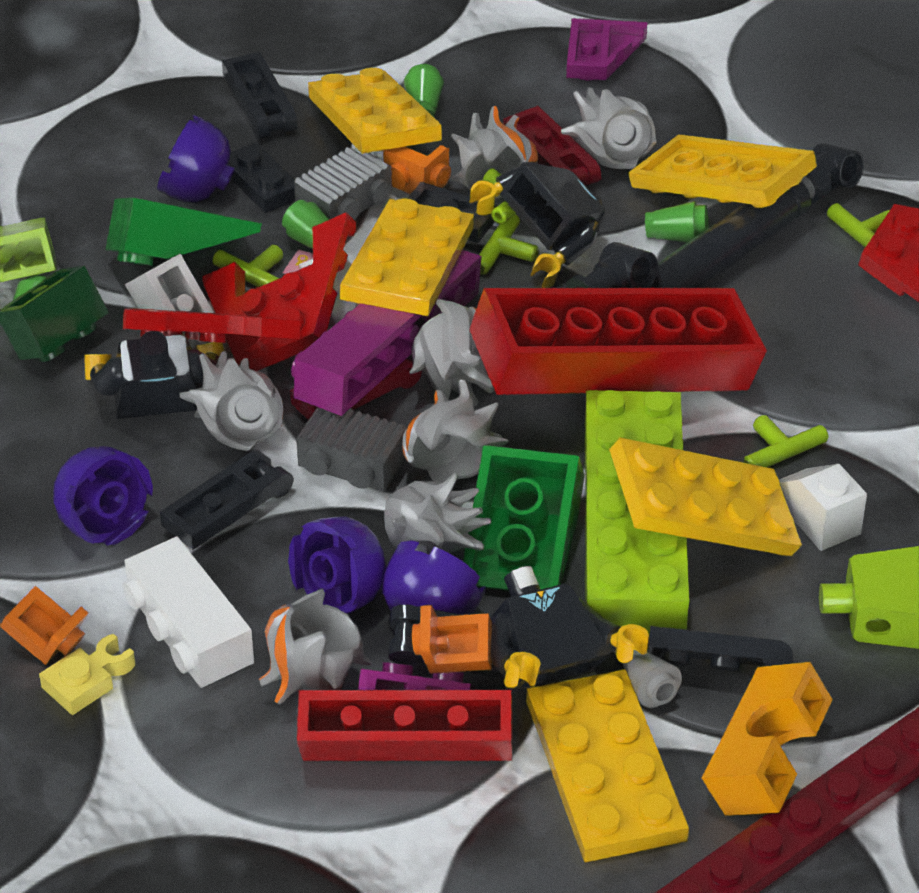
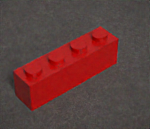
[297,690,513,761]

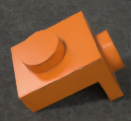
[383,145,451,194]
[0,586,89,665]
[412,605,492,674]

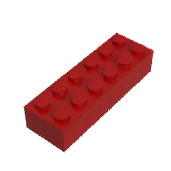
[469,288,767,395]

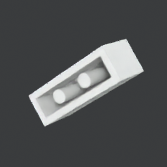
[122,537,254,688]

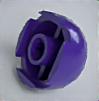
[157,115,235,202]
[53,446,153,545]
[288,516,386,614]
[382,541,486,615]

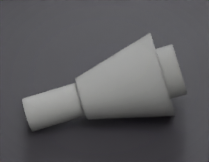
[613,650,682,708]

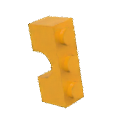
[702,662,833,816]

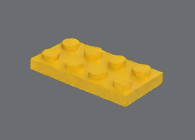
[308,68,442,154]
[628,134,817,208]
[340,198,474,316]
[609,437,802,557]
[526,669,689,863]

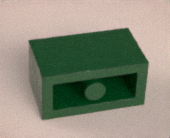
[0,265,109,362]

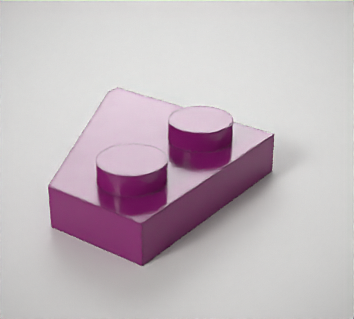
[566,18,648,81]
[358,662,476,690]

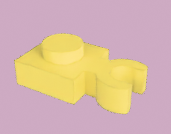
[39,634,136,716]

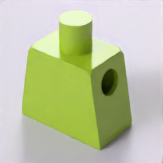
[0,217,57,282]
[819,546,919,649]

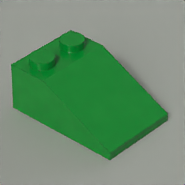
[105,198,262,266]
[463,445,585,592]

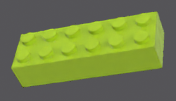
[585,390,689,641]

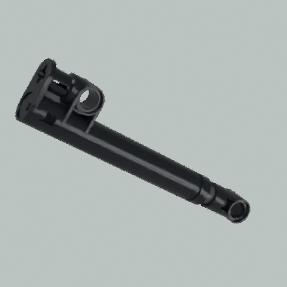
[565,143,864,288]

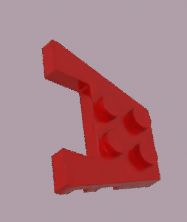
[858,204,919,302]
[202,212,356,371]
[123,308,301,343]

